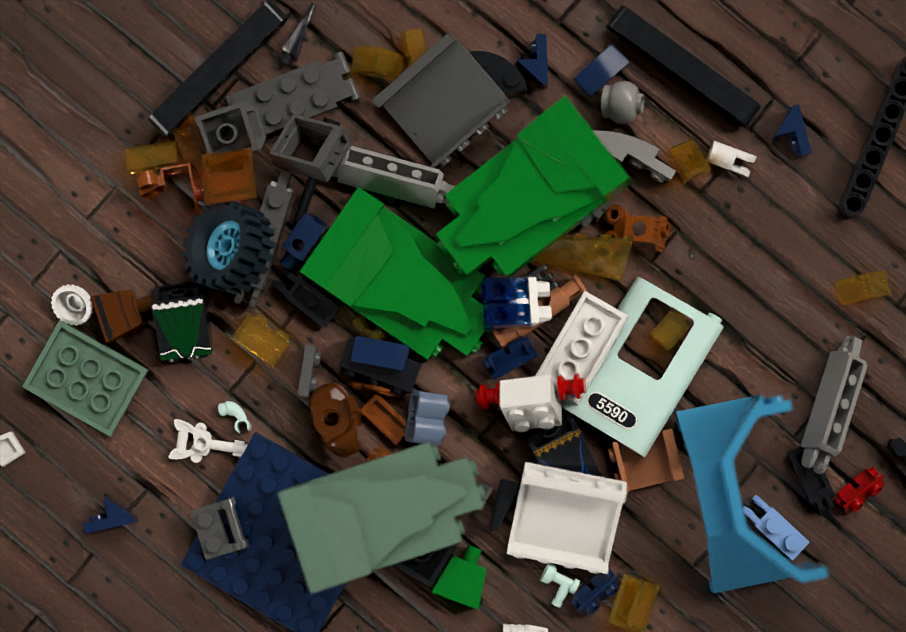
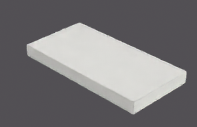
[535,291,629,405]

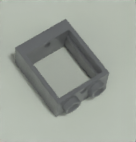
[269,114,351,182]

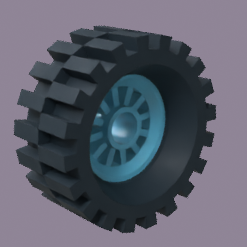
[182,198,275,295]

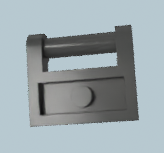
[190,497,250,560]

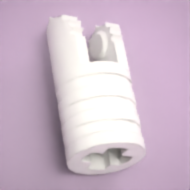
[706,141,757,177]

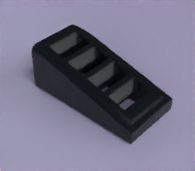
[490,479,521,530]

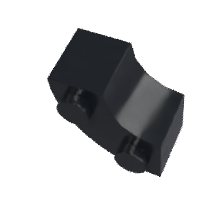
[469,51,528,98]

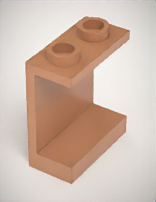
[608,429,684,492]

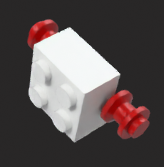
[476,373,586,432]

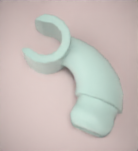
[218,401,251,433]

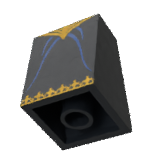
[522,411,602,477]

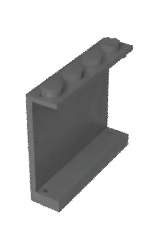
[372,32,511,168]

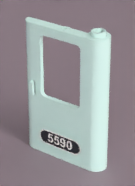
[561,276,724,458]

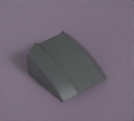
[195,101,266,166]

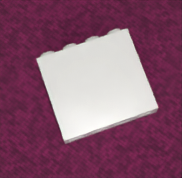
[507,462,627,574]

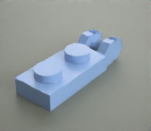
[743,495,810,561]

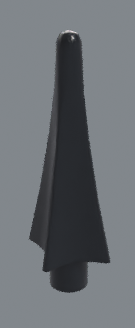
[280,3,316,66]

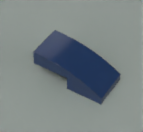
[573,44,629,98]
[351,336,410,371]

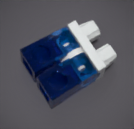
[481,277,552,331]

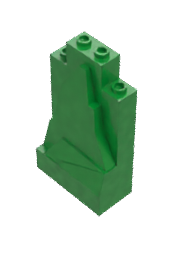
[436,96,631,278]
[300,187,497,360]

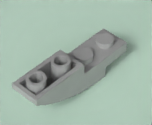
[593,130,676,183]

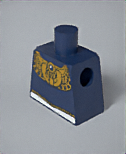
[280,213,331,270]

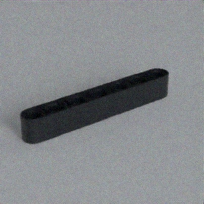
[148,0,289,138]
[606,5,761,128]
[838,56,906,218]

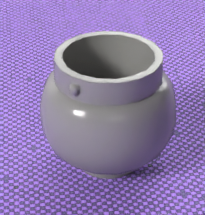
[601,81,644,124]

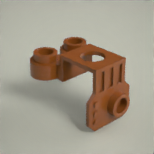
[137,163,202,209]
[603,205,670,252]

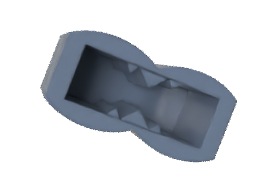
[405,390,450,446]

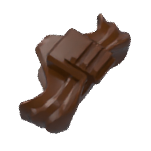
[309,383,362,458]

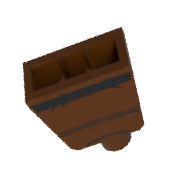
[91,289,152,343]

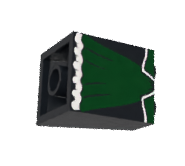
[151,281,213,362]

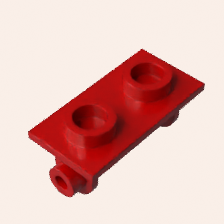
[834,466,885,515]

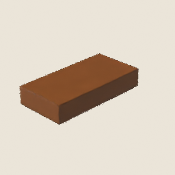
[360,393,407,446]

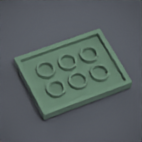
[22,320,149,437]

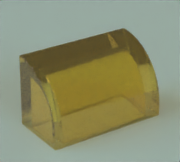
[126,140,181,174]
[608,574,660,632]

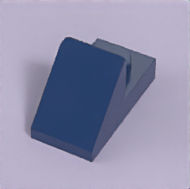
[516,34,548,88]
[772,104,812,159]
[83,497,139,534]

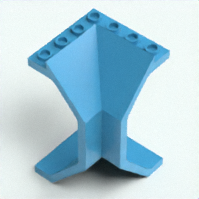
[675,395,828,593]

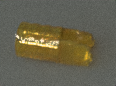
[401,29,427,67]

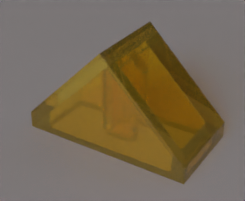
[350,46,404,80]
[669,139,711,184]
[835,270,891,306]

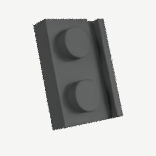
[298,345,321,398]

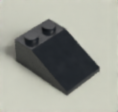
[393,543,459,587]

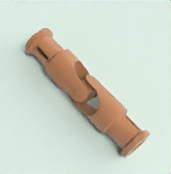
[492,274,587,349]

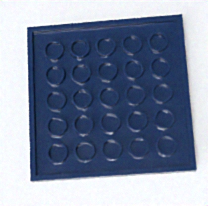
[181,432,347,632]

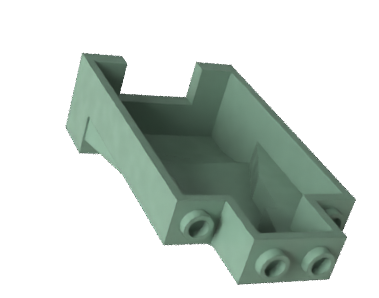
[278,441,487,593]

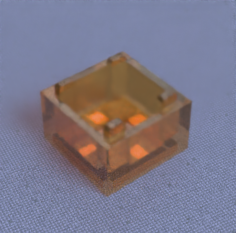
[201,147,257,204]

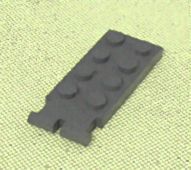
[225,52,361,136]

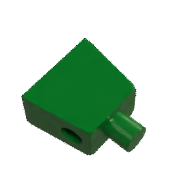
[432,545,486,610]

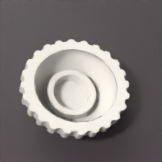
[51,284,94,326]

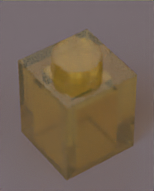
[649,310,690,351]

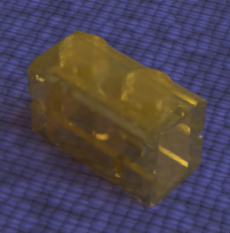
[232,313,292,368]

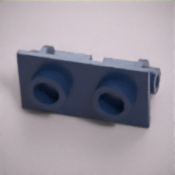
[483,336,538,380]
[571,567,622,617]

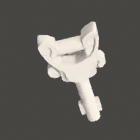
[168,419,248,463]

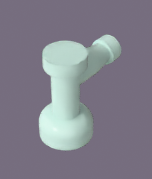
[540,563,580,608]

